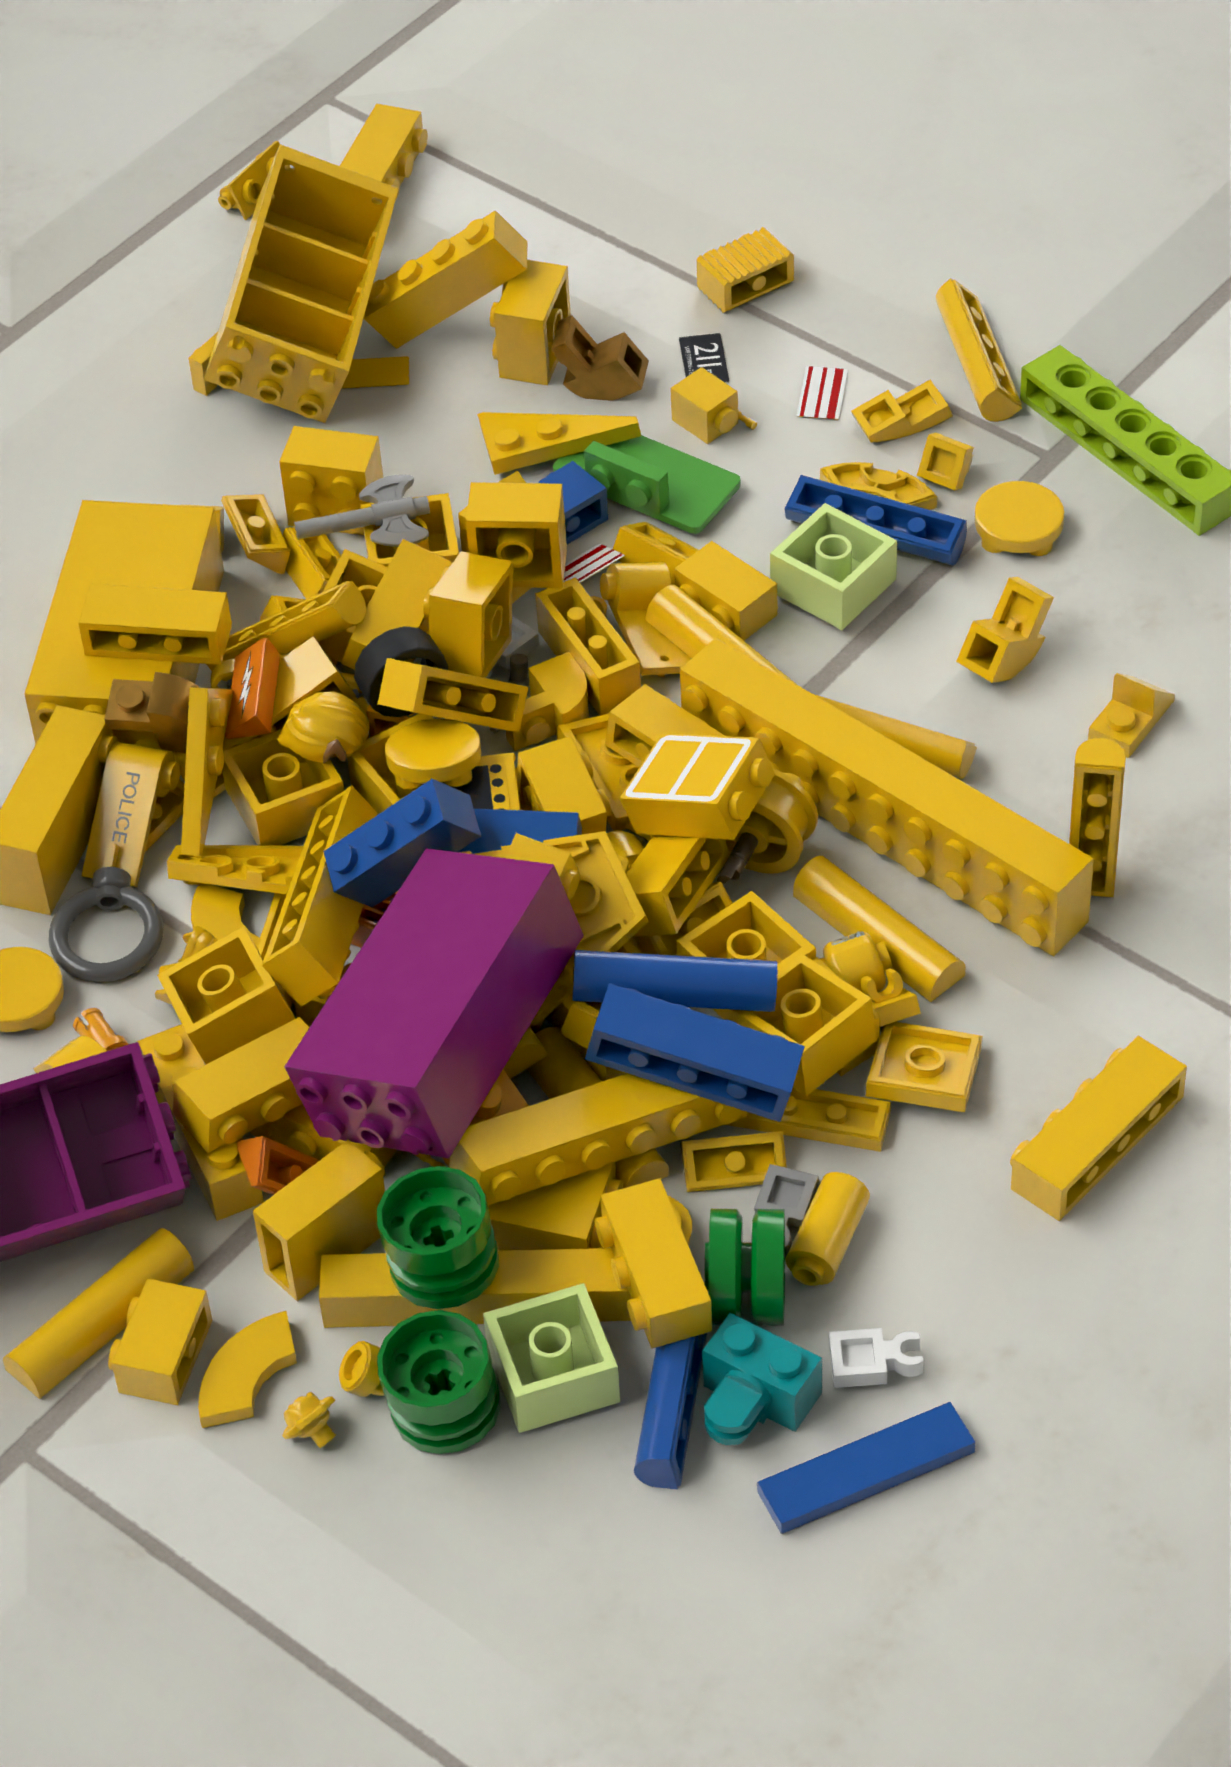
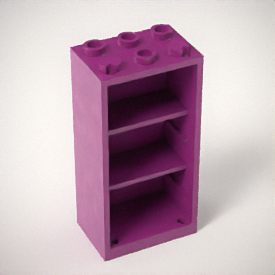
[284,848,584,1158]
[0,1042,192,1262]

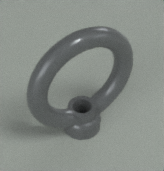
[48,867,163,982]

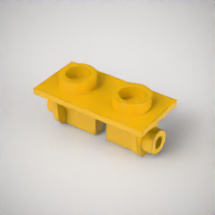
[218,141,291,220]

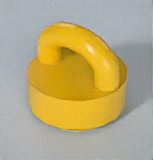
[339,1341,384,1397]

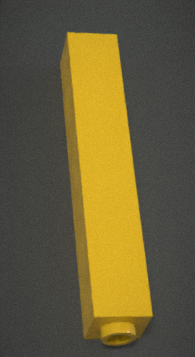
[319,1248,631,1328]

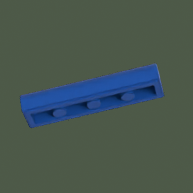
[784,475,967,566]
[572,950,778,1012]
[634,1333,707,1490]

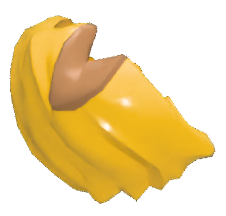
[277,691,370,763]

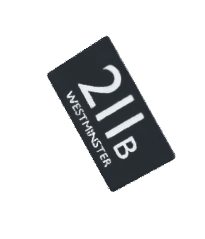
[679,333,729,383]

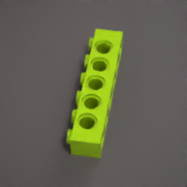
[1020,345,1231,536]

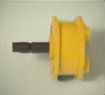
[717,769,818,884]

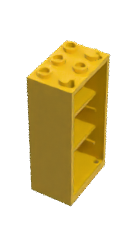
[204,144,399,423]
[24,500,224,749]

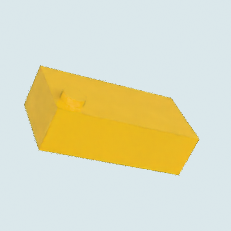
[0,705,118,915]

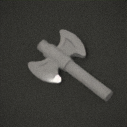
[294,475,430,547]

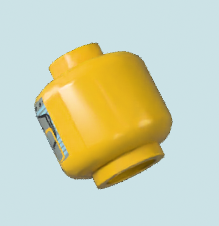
[819,931,893,992]

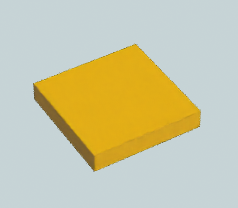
[865,1022,983,1112]

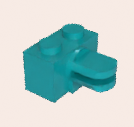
[702,1313,822,1445]

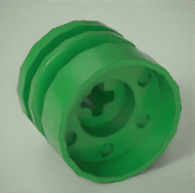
[377,1166,499,1309]
[377,1310,501,1454]

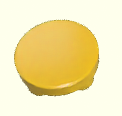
[975,481,1064,556]
[385,719,481,789]
[0,947,64,1032]

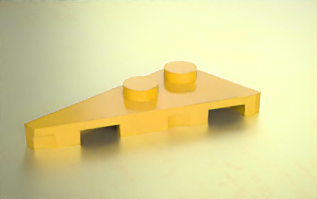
[477,412,641,475]
[181,687,233,856]

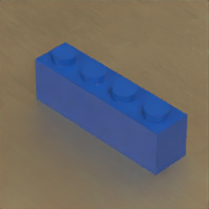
[585,983,804,1122]

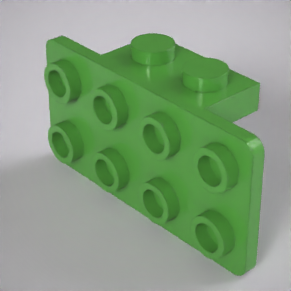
[553,435,741,534]

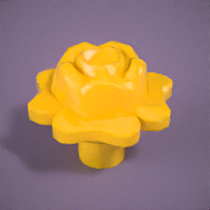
[282,1392,336,1448]

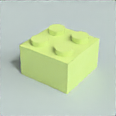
[770,503,897,630]
[483,1283,620,1433]

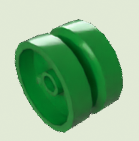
[704,1208,785,1326]

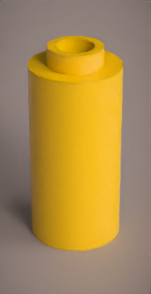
[786,1172,870,1286]

